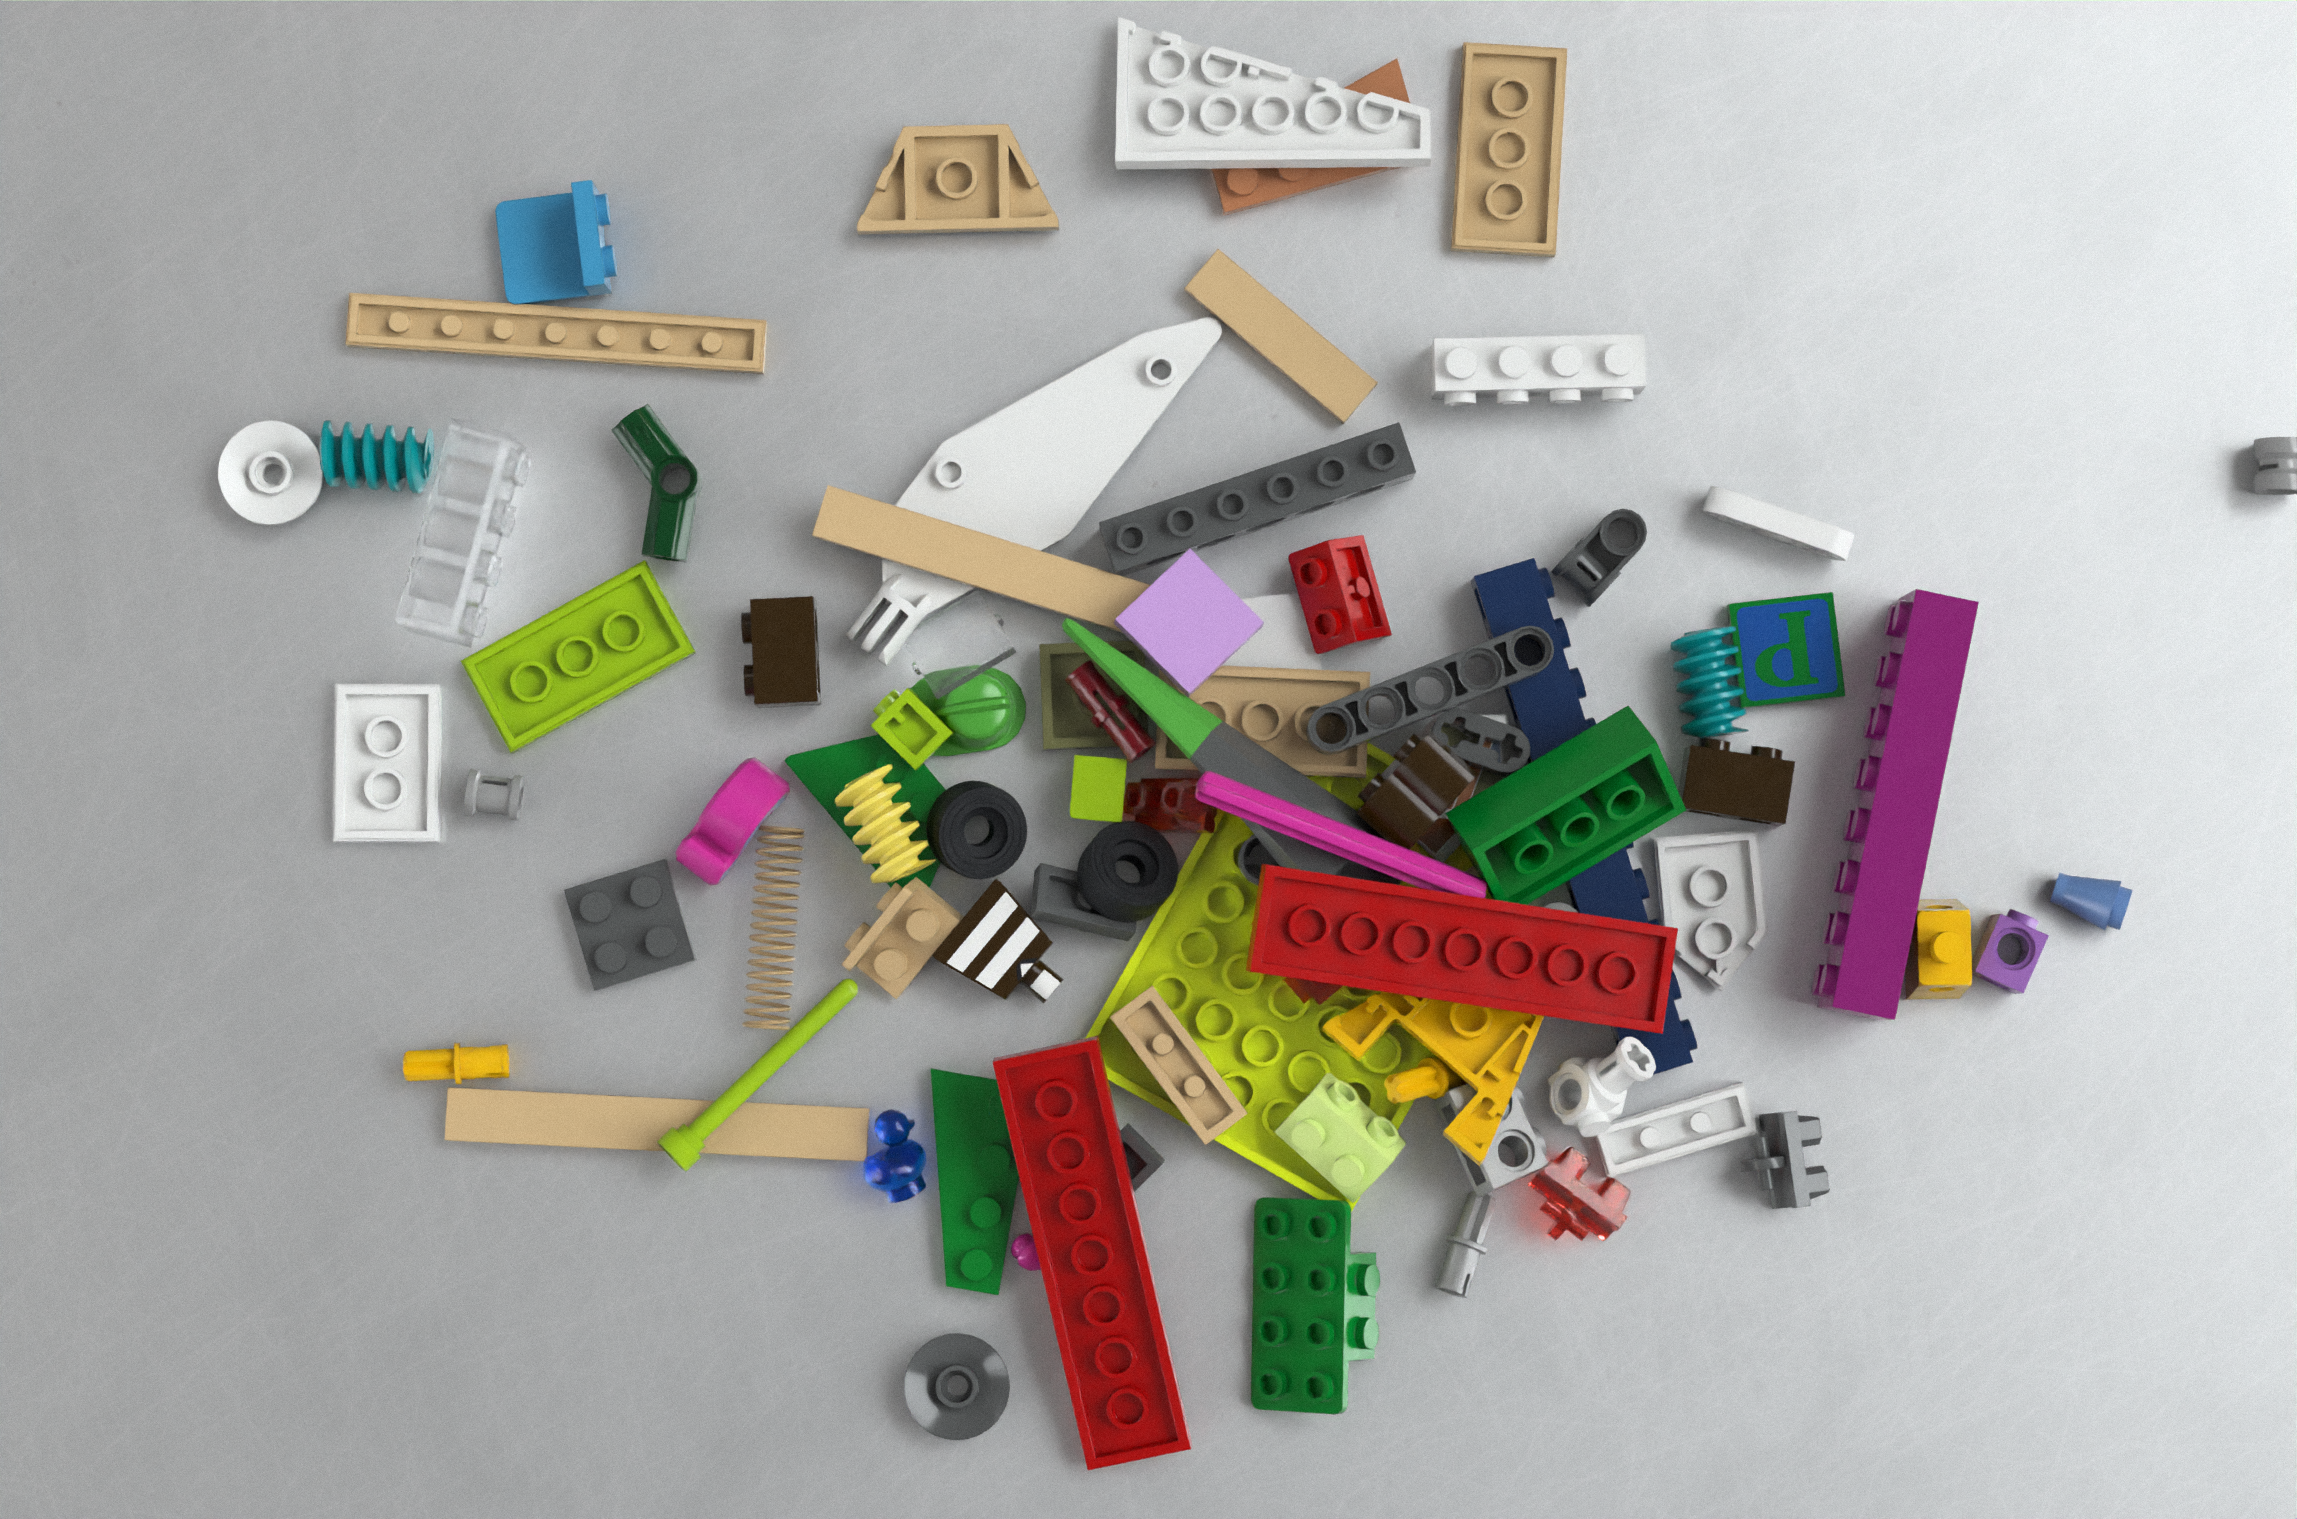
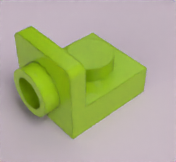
[870,688,954,770]

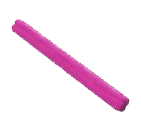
[1195,771,1487,898]

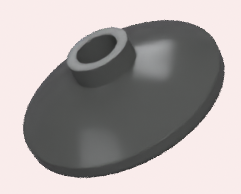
[904,1333,1010,1440]

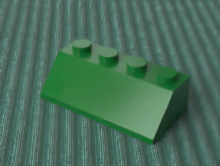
[1445,706,1686,905]

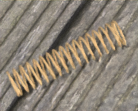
[742,826,805,1030]

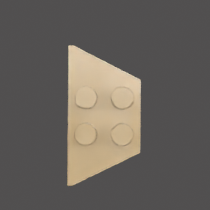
[857,124,1059,235]

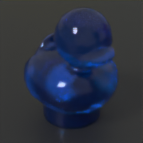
[863,1109,927,1203]

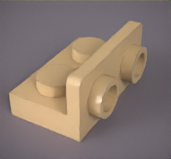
[841,877,964,999]

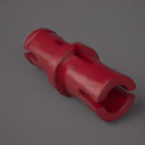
[1065,660,1156,763]

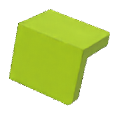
[1070,755,1127,824]

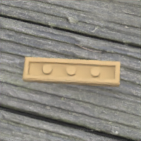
[1184,249,1378,424]

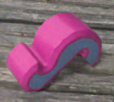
[675,757,790,886]

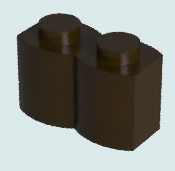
[1356,732,1478,850]

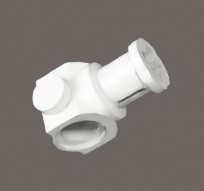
[1548,1037,1656,1137]

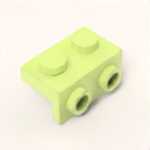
[1275,1073,1406,1203]

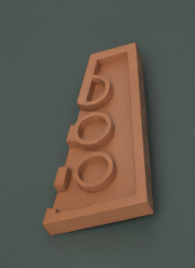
[1211,58,1410,216]

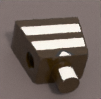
[932,879,1064,1004]

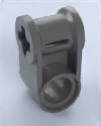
[1551,509,1647,607]

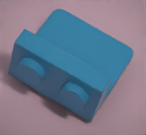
[495,180,617,304]

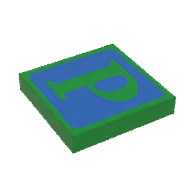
[1727,592,1846,708]

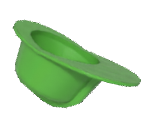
[910,667,1026,756]

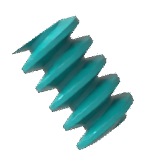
[320,420,434,494]
[1670,626,1749,738]

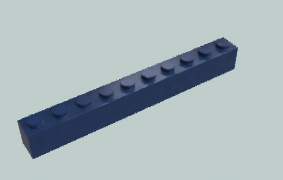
[1470,558,1697,1075]

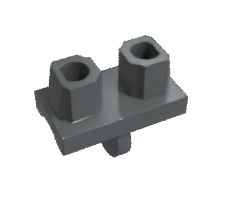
[1740,1111,1830,1209]

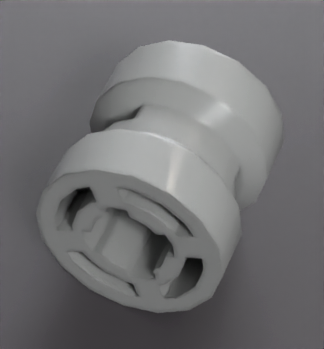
[2254,437,2297,495]

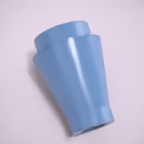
[2050,872,2133,931]

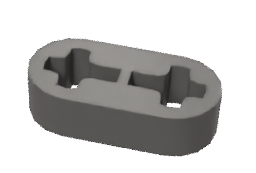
[1431,708,1531,776]

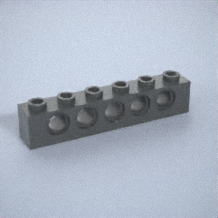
[1099,422,1416,576]

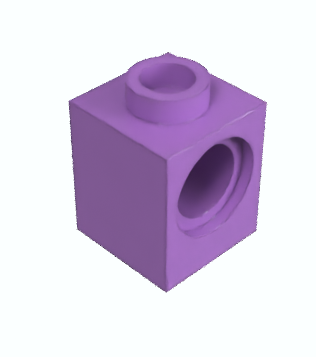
[1972,909,2049,994]

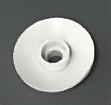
[218,420,324,525]

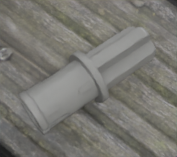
[1434,1191,1496,1298]

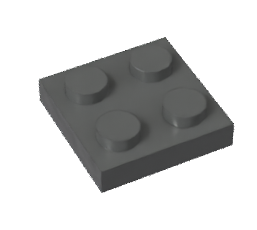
[564,859,697,991]

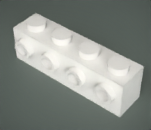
[1430,334,1646,406]

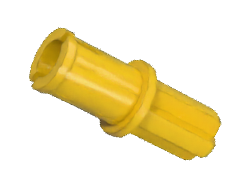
[403,1043,510,1084]
[1384,1057,1468,1104]

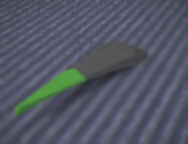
[1062,618,1403,885]

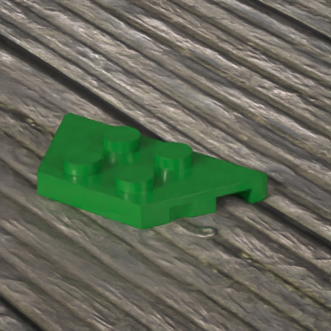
[784,734,946,888]

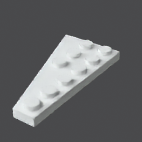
[1115,17,1431,169]

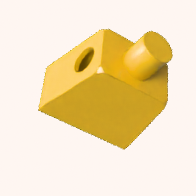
[1905,899,1972,1000]

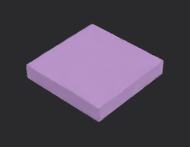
[1114,549,1264,697]

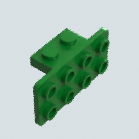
[1251,1197,1380,1415]

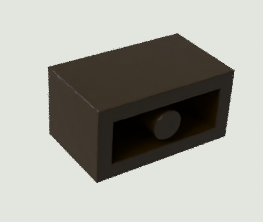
[741,596,821,708]
[1678,738,1795,826]

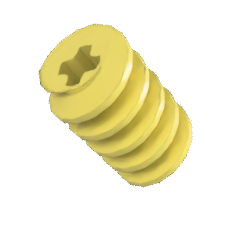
[835,764,936,884]

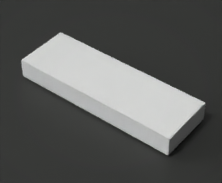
[1593,1082,1759,1178]

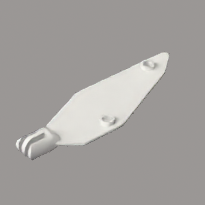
[845,317,1222,666]

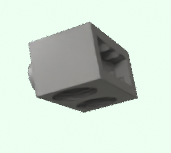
[1434,1084,1549,1198]

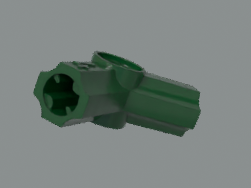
[611,404,702,562]

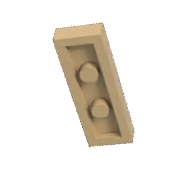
[1110,985,1248,1145]

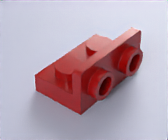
[1288,535,1392,654]

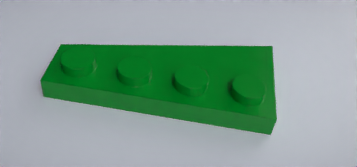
[931,1068,1019,1295]

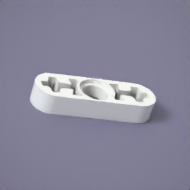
[1702,486,1854,561]

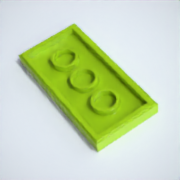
[461,560,696,754]

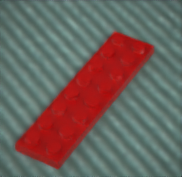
[1246,864,1678,1034]
[992,1036,1192,1470]

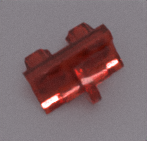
[1123,778,1217,833]
[1528,1147,1631,1241]

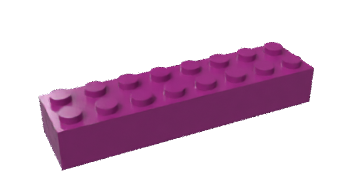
[1812,589,1979,1020]

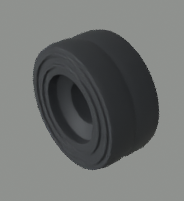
[926,781,1027,879]
[1077,821,1178,922]

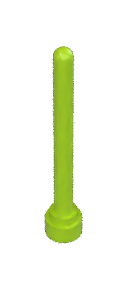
[657,979,858,1172]

